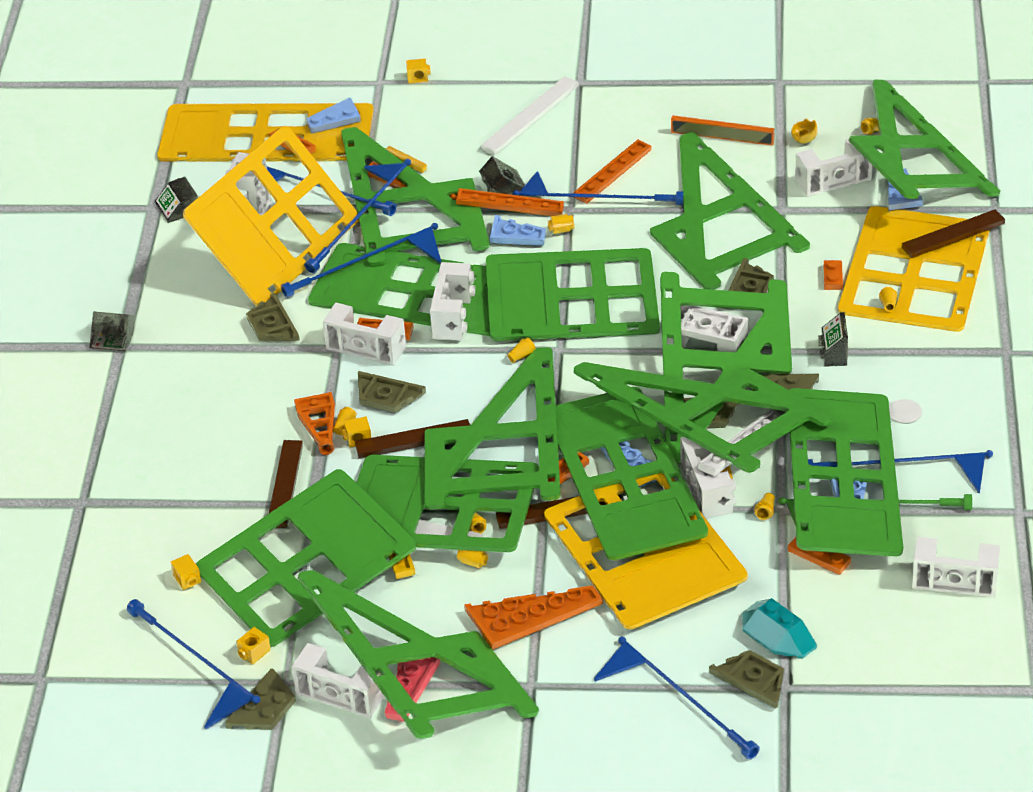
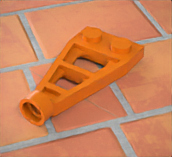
[294,392,336,455]

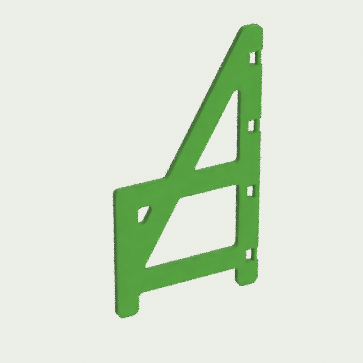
[848,79,1001,199]
[341,127,490,266]
[650,132,810,290]
[660,272,792,463]
[425,347,561,510]
[573,362,835,473]
[298,570,539,739]

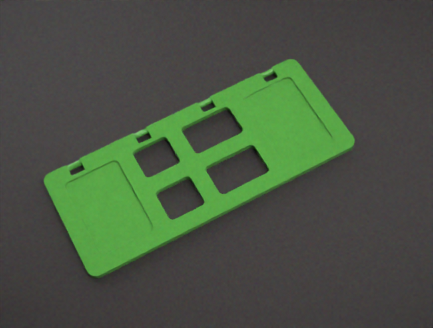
[308,243,523,336]
[556,387,708,560]
[790,388,904,557]

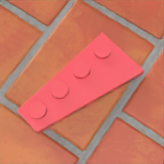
[385,657,441,722]

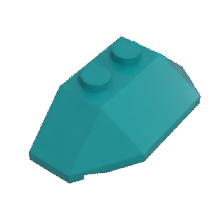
[742,598,817,659]

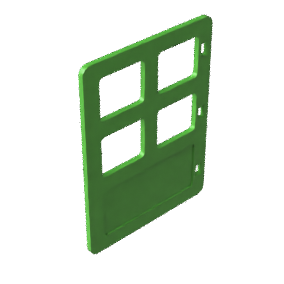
[486,248,660,341]
[356,455,539,552]
[196,469,417,647]

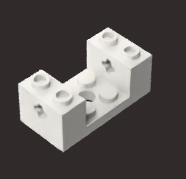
[795,135,872,197]
[225,152,272,215]
[430,262,475,340]
[323,303,406,366]
[667,305,748,352]
[680,431,736,519]
[912,536,1000,597]
[292,643,385,719]

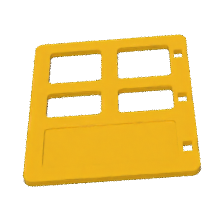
[183,126,359,306]
[838,206,990,332]
[544,473,748,629]

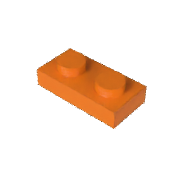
[823,260,843,290]

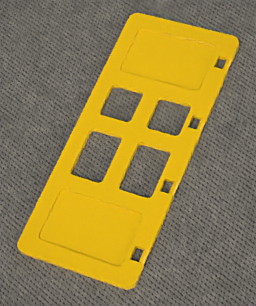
[157,103,374,162]

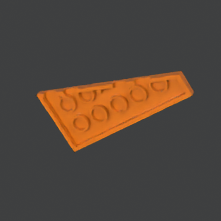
[464,585,603,650]

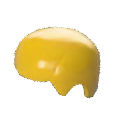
[791,118,818,143]

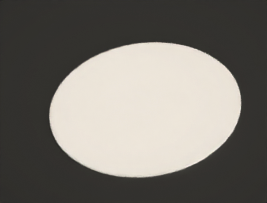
[889,399,922,423]

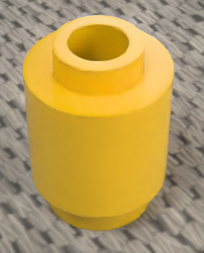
[547,214,574,234]
[457,550,489,569]

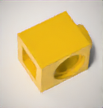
[406,58,431,84]
[342,416,371,448]
[170,554,201,590]
[236,627,271,664]

